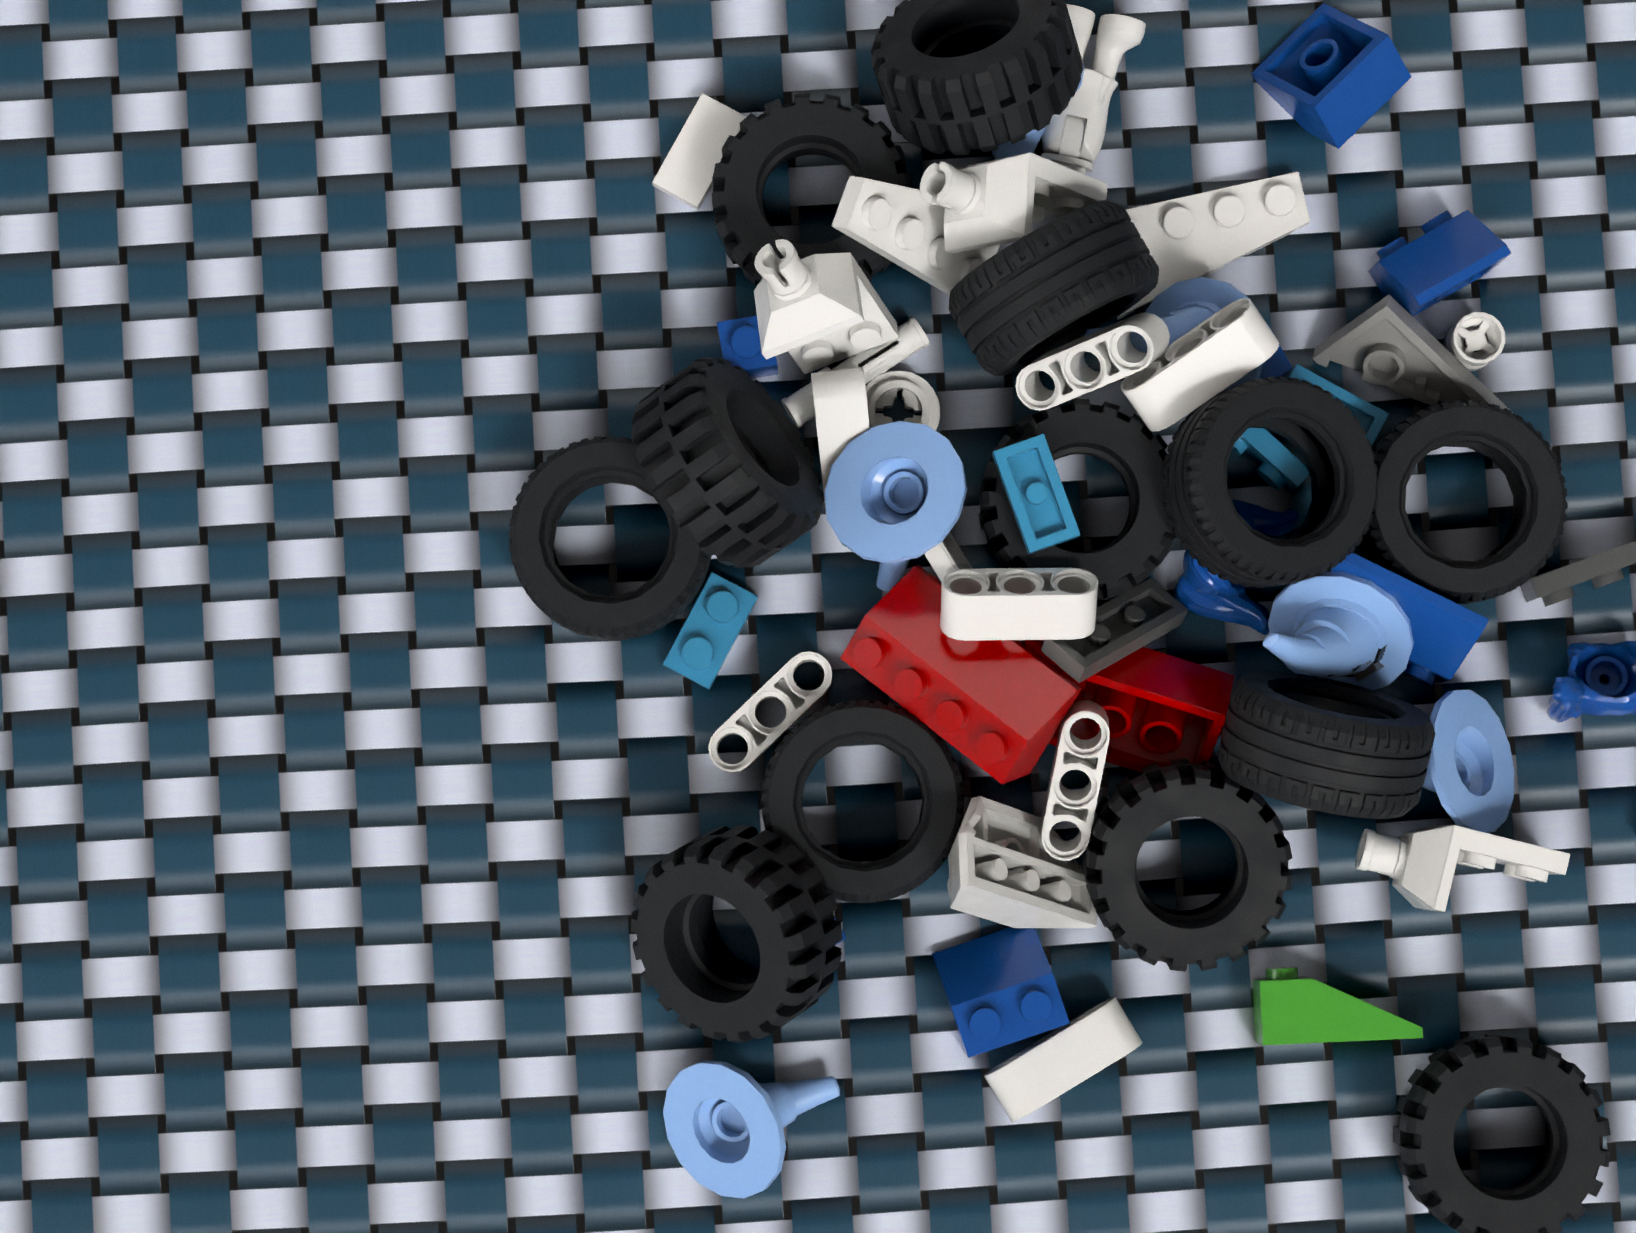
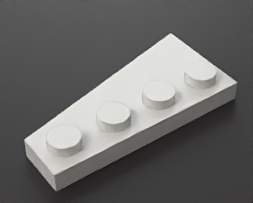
[1117,172,1310,320]
[831,176,1000,296]

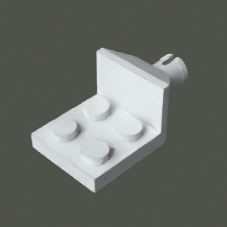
[920,152,1107,254]
[754,239,899,374]
[1355,825,1570,912]

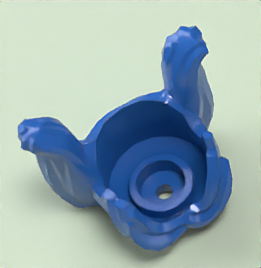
[1174,499,1299,635]
[1547,641,1636,722]

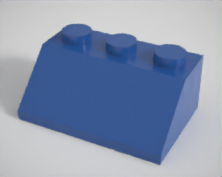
[1326,553,1489,686]

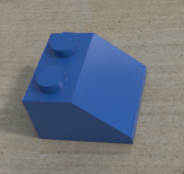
[1251,3,1411,149]
[1368,210,1511,317]
[932,927,1070,1058]

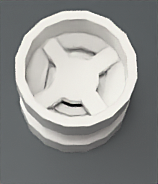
[1443,312,1505,371]

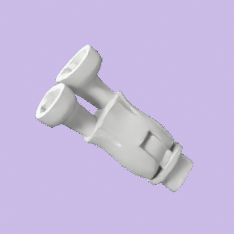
[1041,4,1146,174]

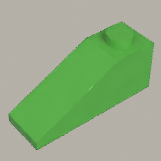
[1252,967,1423,1045]

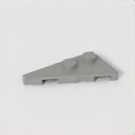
[1312,295,1513,413]

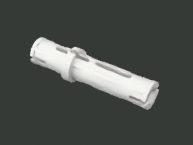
[781,317,930,428]

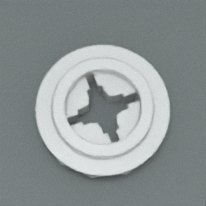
[866,371,940,431]

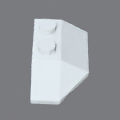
[947,796,1097,928]

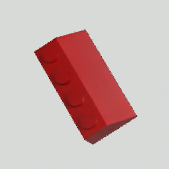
[840,565,1082,784]
[1022,640,1235,773]

